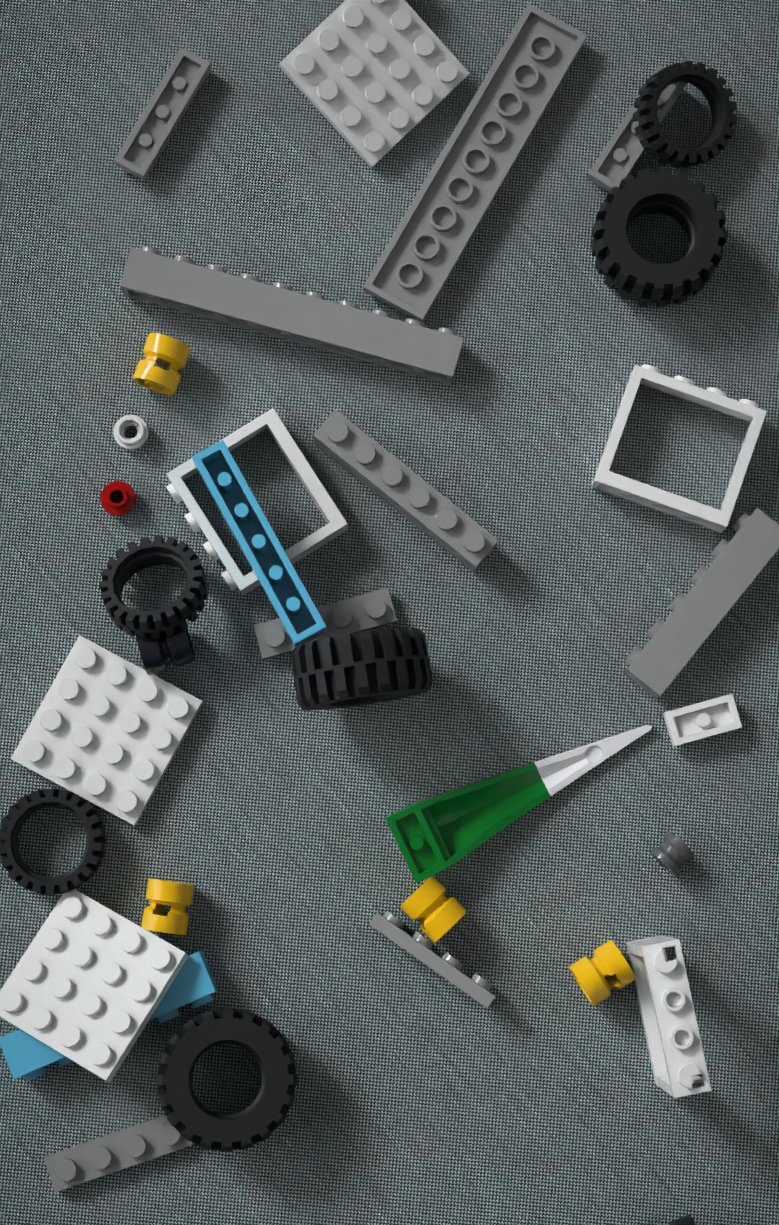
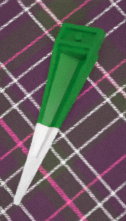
[385,725,652,883]

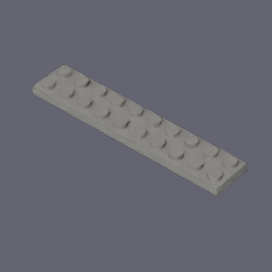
[363,3,587,322]

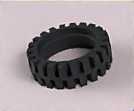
[633,61,737,168]
[100,536,208,640]
[0,789,106,895]

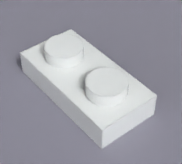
[663,694,742,747]

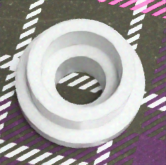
[113,415,148,450]

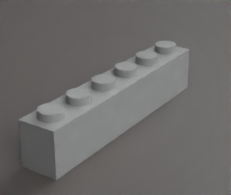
[313,409,498,573]
[623,508,779,699]

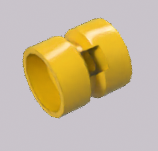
[133,333,191,395]
[399,875,467,943]
[141,878,195,935]
[569,940,636,1006]

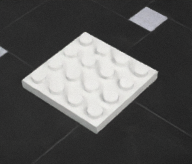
[278,0,470,168]
[11,635,203,826]
[0,889,189,1083]

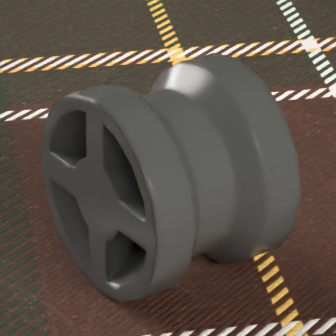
[650,832,695,877]

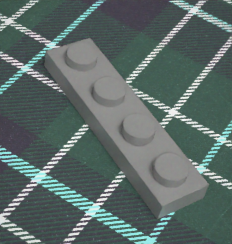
[114,47,212,181]
[587,64,687,191]
[253,587,397,660]
[369,911,496,1008]
[44,1114,194,1193]

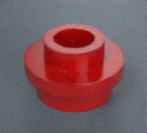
[100,481,136,516]

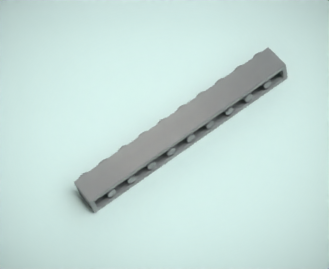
[120,246,464,385]

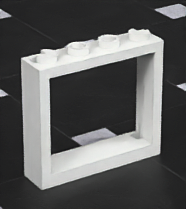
[591,364,767,533]
[166,408,348,595]
[626,935,712,1098]

